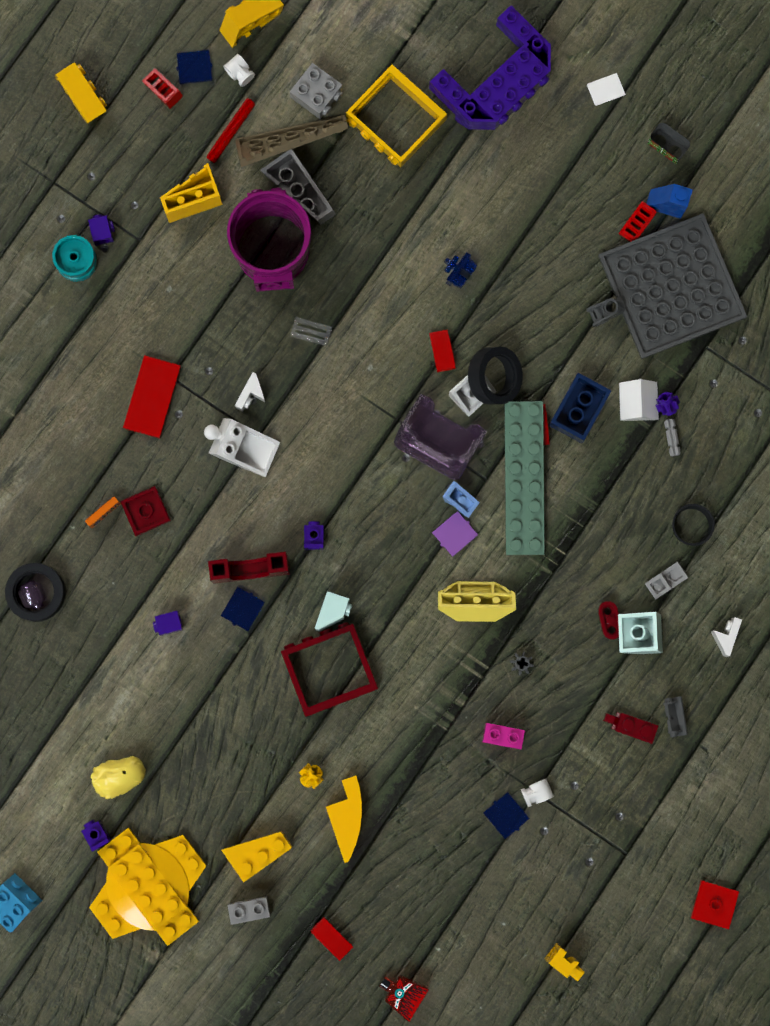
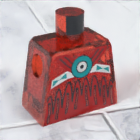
[379,975,429,1022]

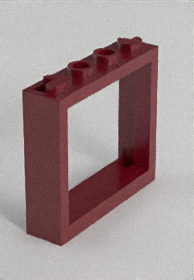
[281,622,378,717]

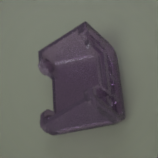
[394,394,487,480]

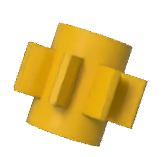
[299,763,324,789]

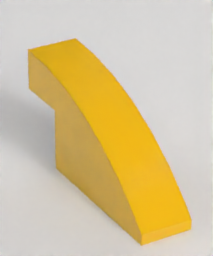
[326,775,362,863]

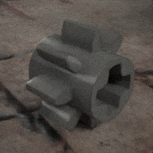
[510,652,534,676]

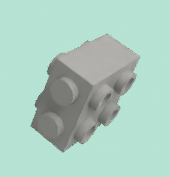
[290,63,343,119]

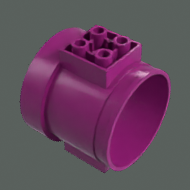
[227,188,311,292]

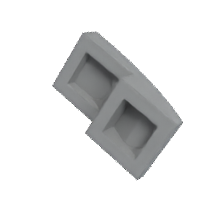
[645,562,689,600]

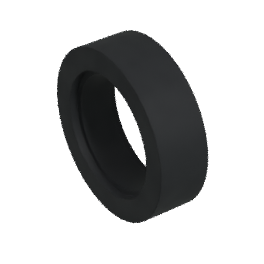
[468,347,523,405]
[5,563,66,622]

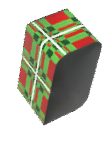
[647,123,690,164]

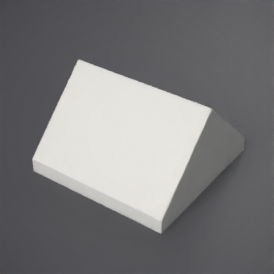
[449,375,497,417]
[619,379,659,421]

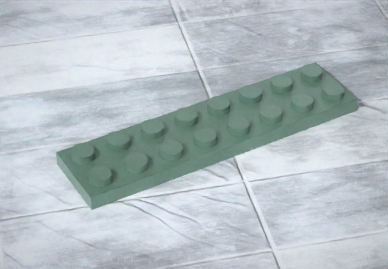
[504,401,545,555]

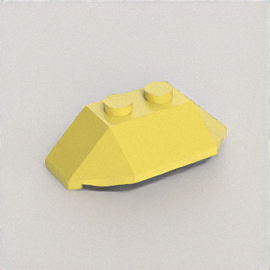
[438,581,516,622]

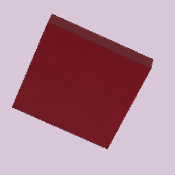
[120,486,171,536]

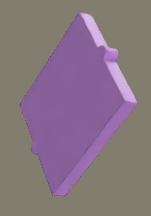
[432,511,478,557]

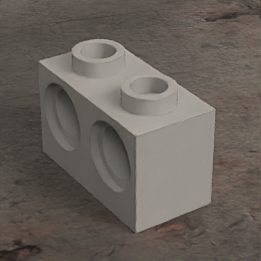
[227,896,271,925]

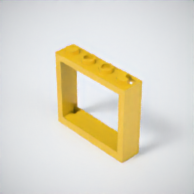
[346,65,447,167]

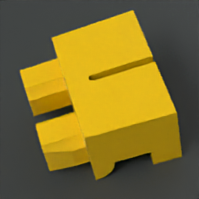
[544,943,585,981]

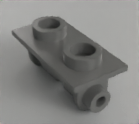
[663,696,688,737]

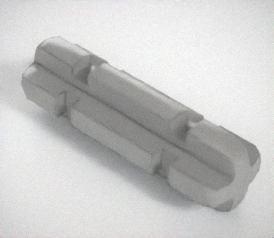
[664,419,681,456]

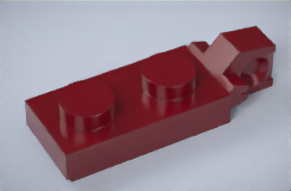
[603,712,658,744]

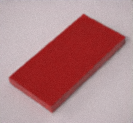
[123,355,181,439]

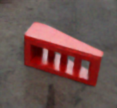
[142,68,183,109]
[618,201,657,242]

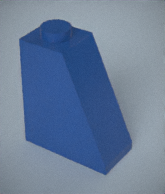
[646,184,693,219]

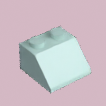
[315,591,352,632]
[618,612,663,654]

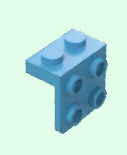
[0,873,43,932]

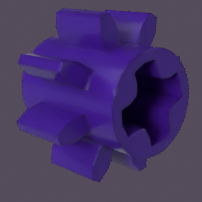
[655,392,680,416]

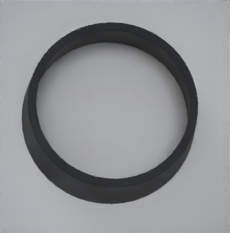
[672,504,715,546]

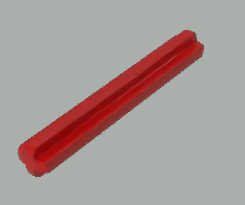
[207,98,255,163]

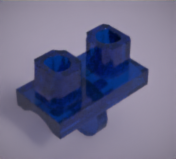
[444,252,477,289]

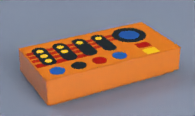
[85,497,121,528]

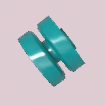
[52,235,97,282]

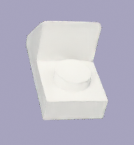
[235,372,265,412]
[711,617,742,657]

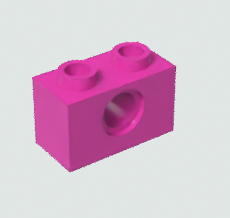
[482,723,525,749]

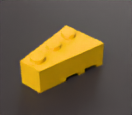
[219,0,284,48]
[55,62,107,123]
[160,163,223,223]
[221,831,293,883]

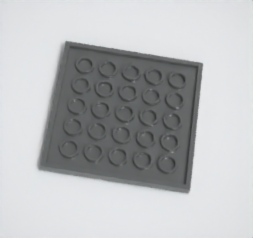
[598,213,747,360]

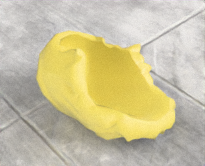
[91,756,146,799]

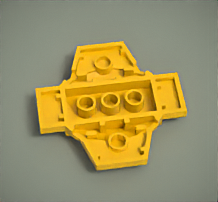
[89,828,207,946]

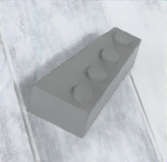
[261,149,336,225]

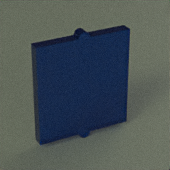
[176,50,213,84]
[221,587,265,631]
[483,792,530,839]

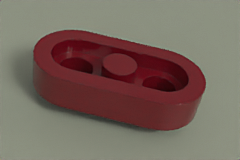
[598,601,619,640]

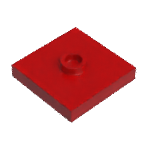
[690,880,739,930]

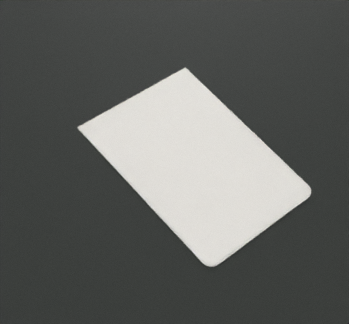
[587,73,626,106]

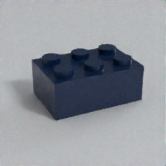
[549,373,611,444]

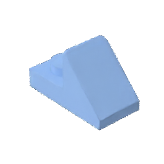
[442,481,480,518]

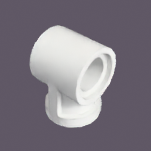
[223,54,255,87]
[520,778,554,807]

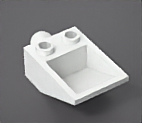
[204,418,280,477]

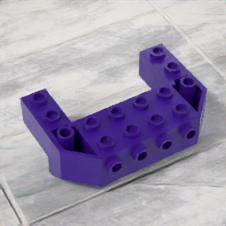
[429,6,551,130]

